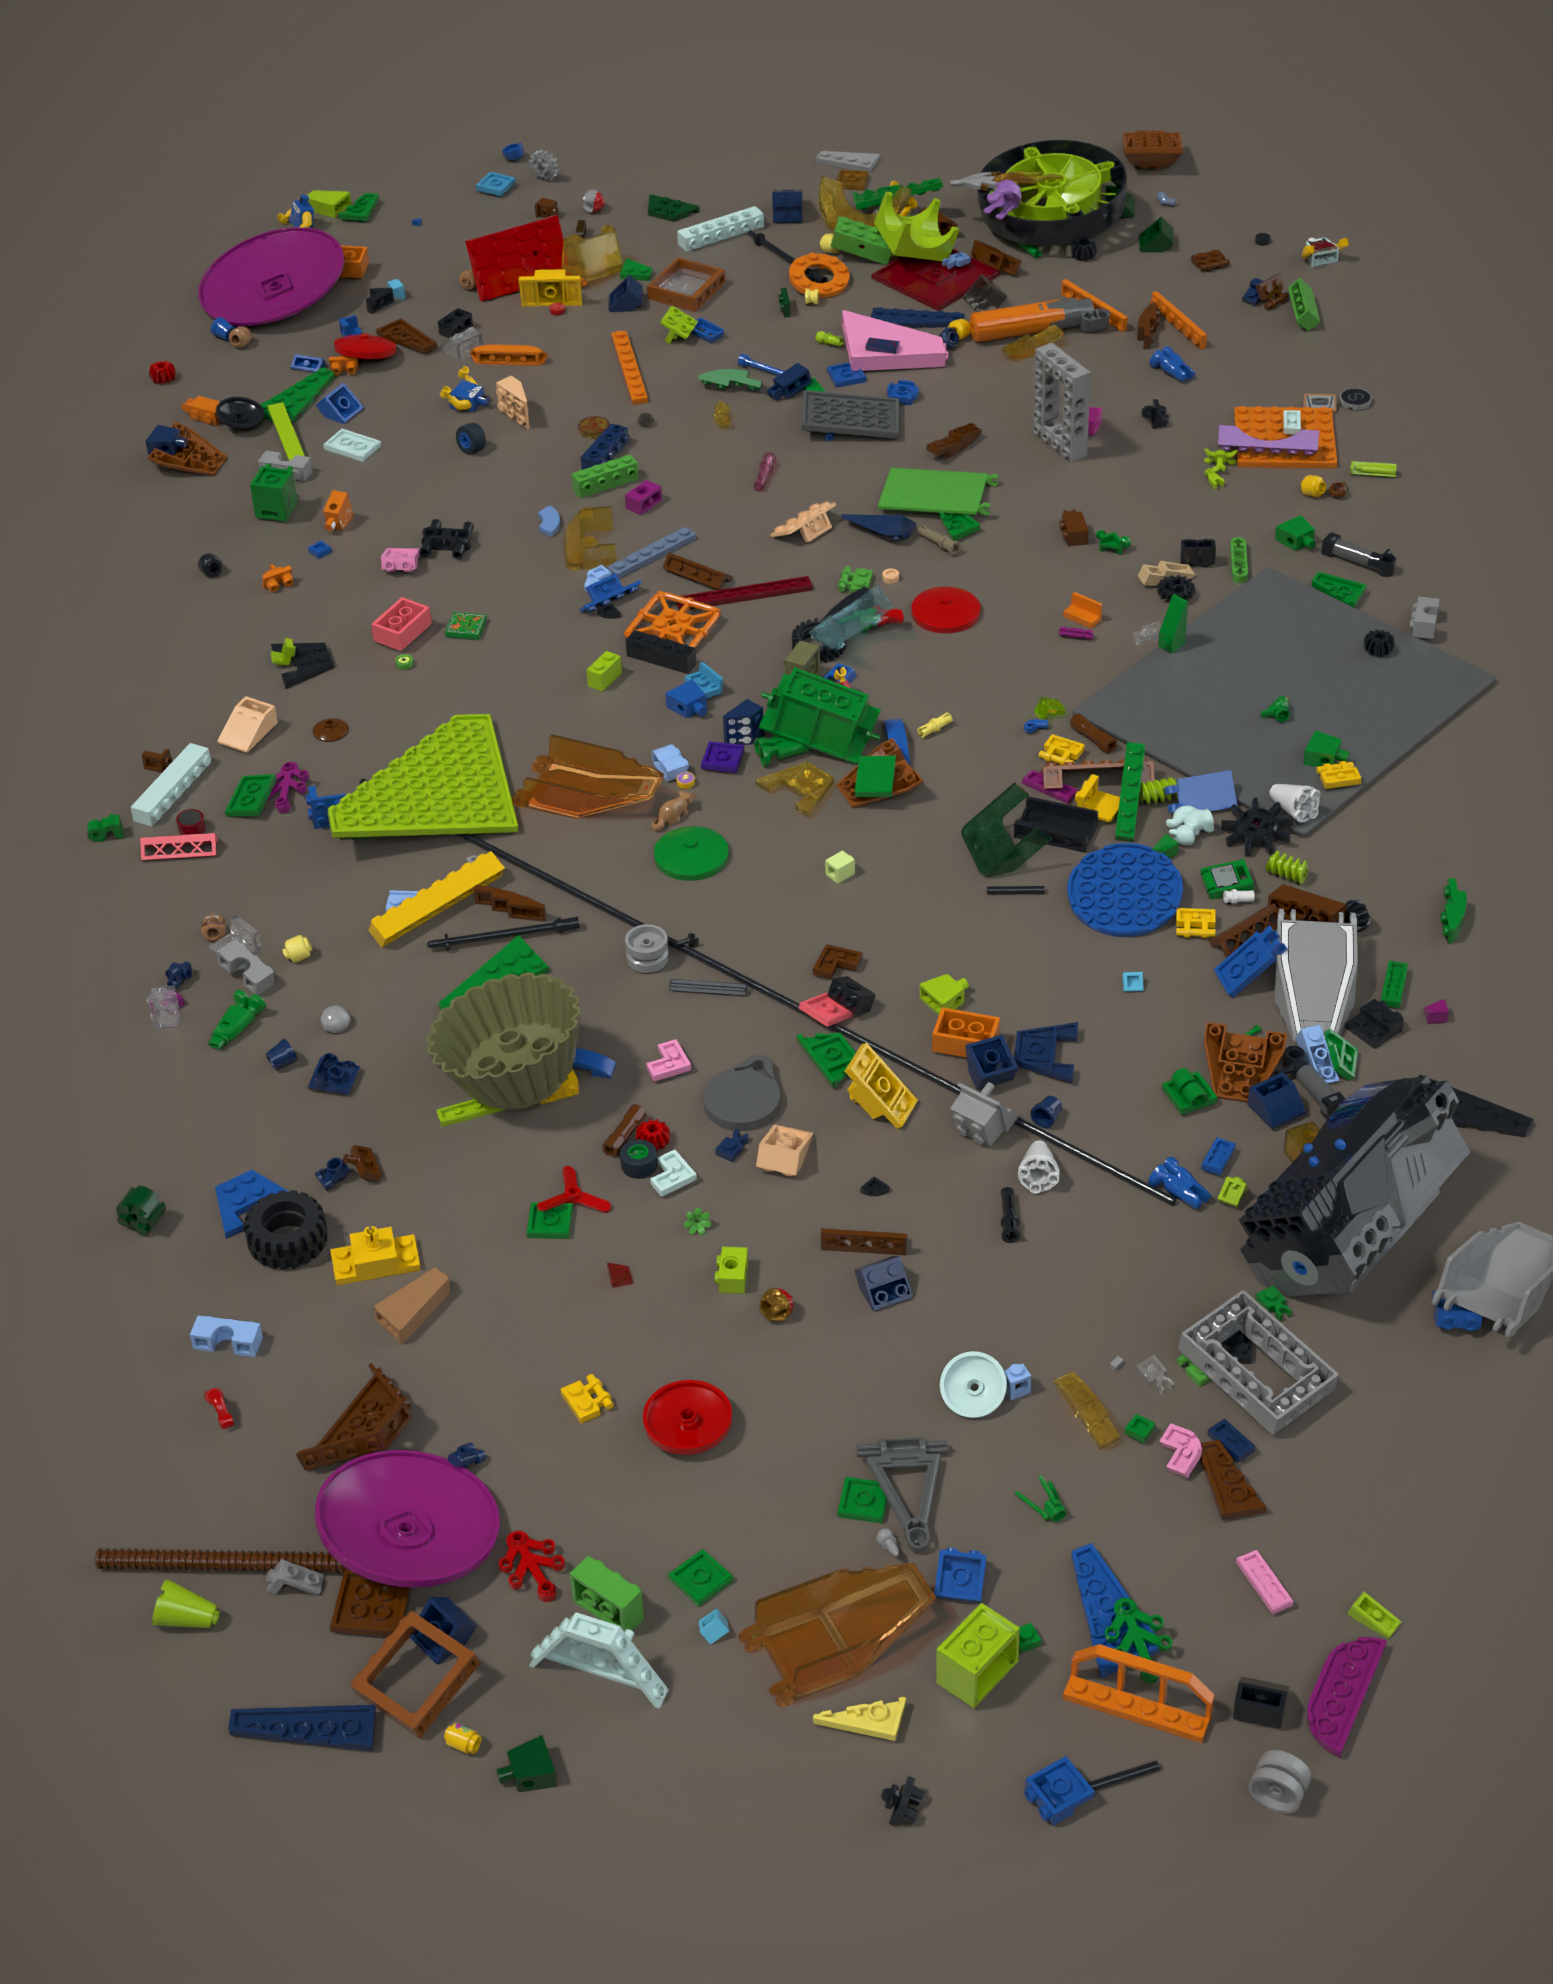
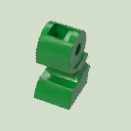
[87,814,124,842]

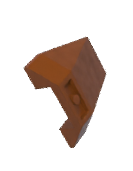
[148,422,227,476]
[837,738,924,808]
[1204,1022,1287,1103]

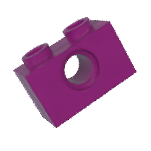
[625,480,662,515]

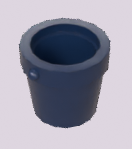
[265,1038,298,1070]
[1030,1096,1062,1128]

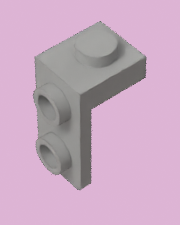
[266,1559,323,1595]

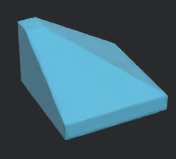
[1122,972,1144,992]

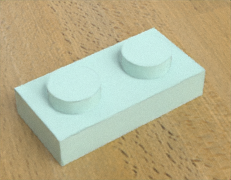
[1283,410,1301,435]

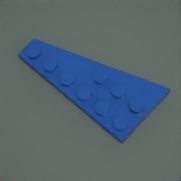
[1071,1543,1162,1678]

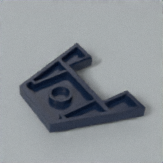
[1014,1022,1078,1083]

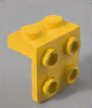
[1075,774,1120,822]

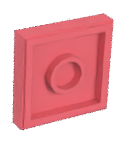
[799,992,854,1027]

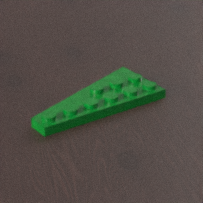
[853,178,943,210]
[261,367,335,423]
[438,935,549,1011]

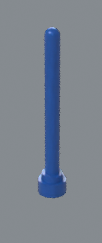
[738,353,784,375]

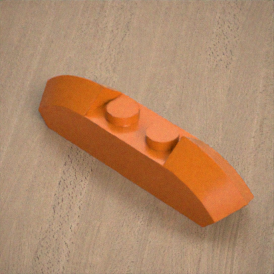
[470,345,548,366]

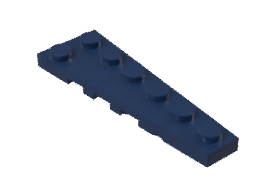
[871,307,965,328]
[228,1705,376,1751]

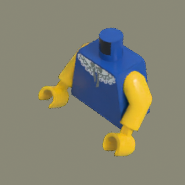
[277,195,314,228]
[440,366,489,411]

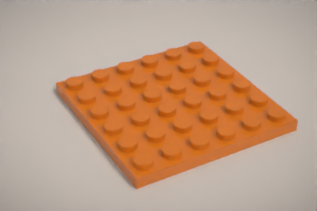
[1234,406,1337,469]

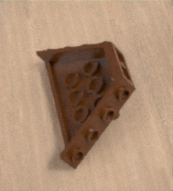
[296,1363,412,1471]

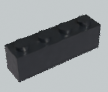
[626,630,696,674]

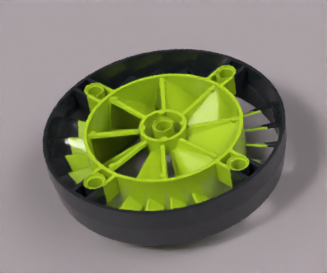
[977,140,1127,246]

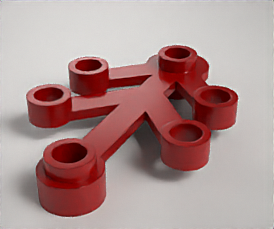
[499,1531,565,1603]

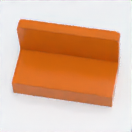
[1063,592,1102,629]

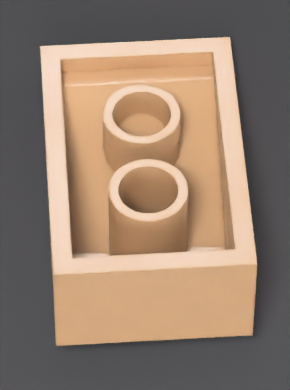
[756,1124,814,1176]

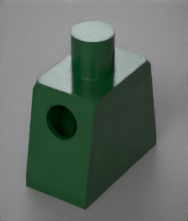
[496,1735,557,1792]

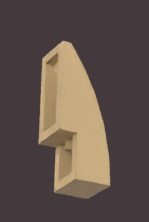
[1138,561,1195,586]

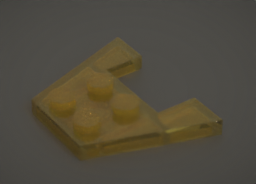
[756,761,834,817]

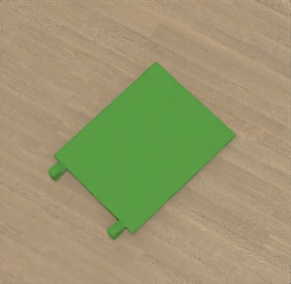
[878,468,999,515]

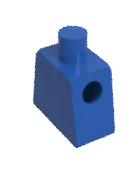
[665,680,707,718]

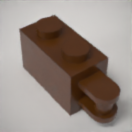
[1059,509,1089,547]

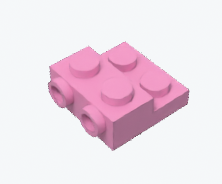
[381,548,420,572]

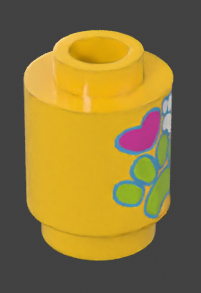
[444,1722,482,1754]

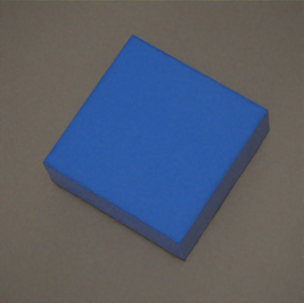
[308,540,332,559]

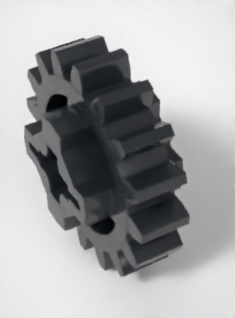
[1157,575,1195,602]

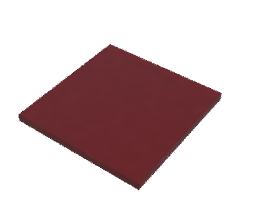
[871,248,1000,311]

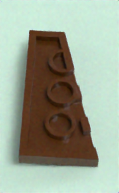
[376,318,437,353]
[1200,1440,1267,1520]

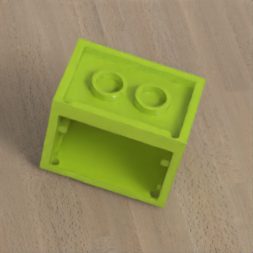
[936,1603,1020,1708]

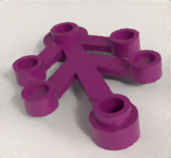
[267,761,310,813]

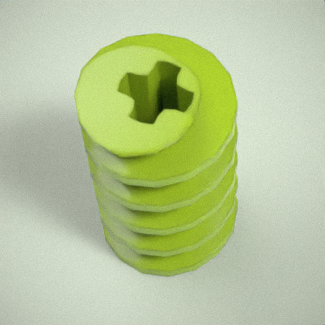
[1139,777,1178,805]
[1266,850,1308,884]

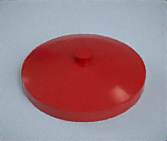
[334,333,396,359]
[911,586,980,634]
[643,1380,732,1455]

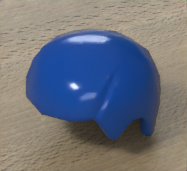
[502,143,524,161]

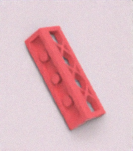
[140,833,218,861]

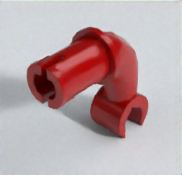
[204,1388,234,1430]

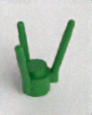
[1015,1475,1067,1522]

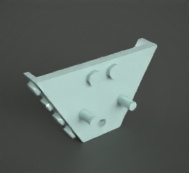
[529,1612,669,1708]

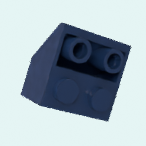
[1248,1072,1306,1130]
[854,1256,913,1311]

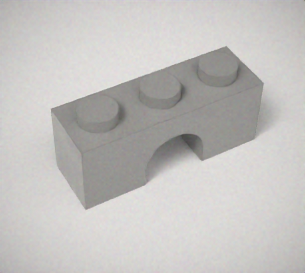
[258,450,313,482]
[1409,596,1440,639]
[217,939,274,995]

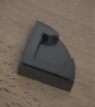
[597,604,621,619]
[860,1176,890,1196]

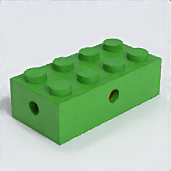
[830,216,892,265]

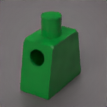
[1275,515,1316,551]
[1303,730,1350,767]

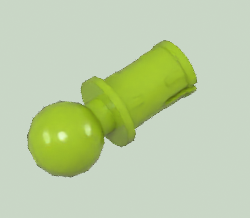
[815,331,844,347]

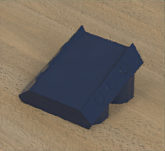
[308,1053,360,1095]

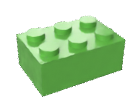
[570,1555,644,1632]

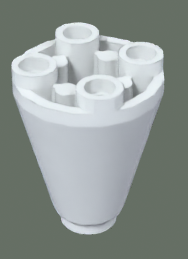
[1270,784,1321,822]
[1018,1141,1060,1194]

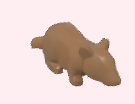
[651,790,696,831]

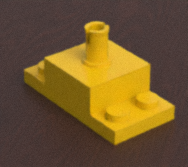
[519,270,582,307]
[845,1042,918,1129]
[330,1226,421,1286]

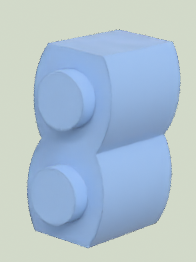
[652,744,689,781]

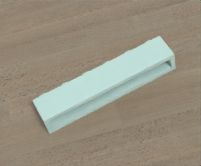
[131,743,211,827]

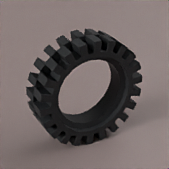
[792,618,846,663]

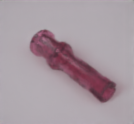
[753,452,777,492]

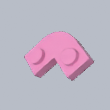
[1159,1423,1202,1478]

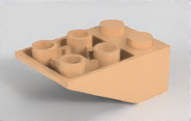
[496,376,530,429]
[217,696,278,753]

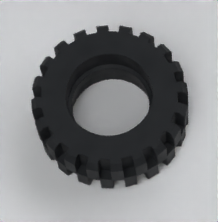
[244,1190,328,1270]

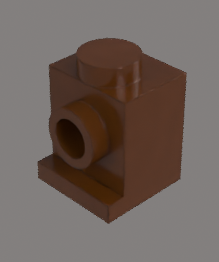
[535,198,559,218]

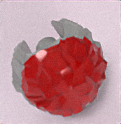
[582,190,605,213]

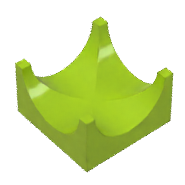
[874,192,960,261]

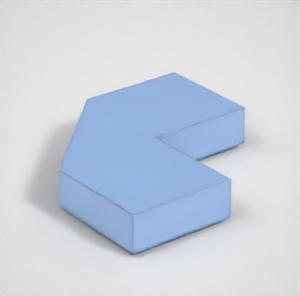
[584,565,612,593]

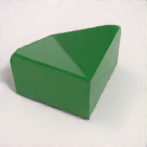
[1152,834,1179,858]

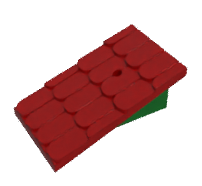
[465,215,572,301]

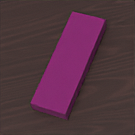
[1022,770,1079,804]

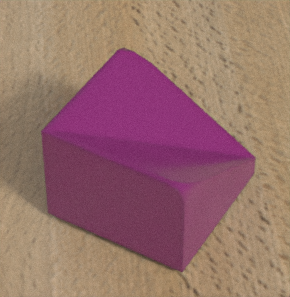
[1423,999,1449,1024]

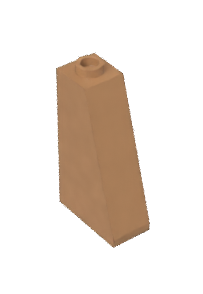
[373,1267,450,1345]

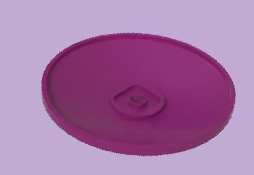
[314,1450,500,1587]

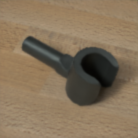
[675,933,699,948]

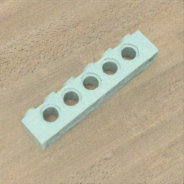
[677,206,764,252]

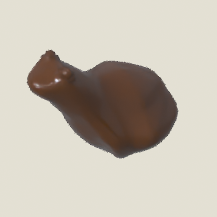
[1329,482,1348,498]

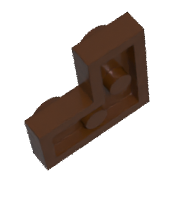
[813,944,863,979]

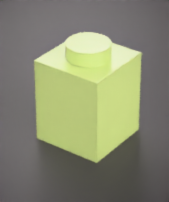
[825,850,855,884]

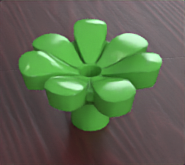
[684,1208,711,1235]

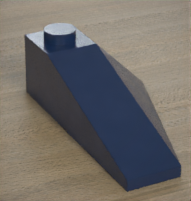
[842,514,916,541]

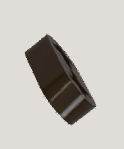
[576,220,586,241]

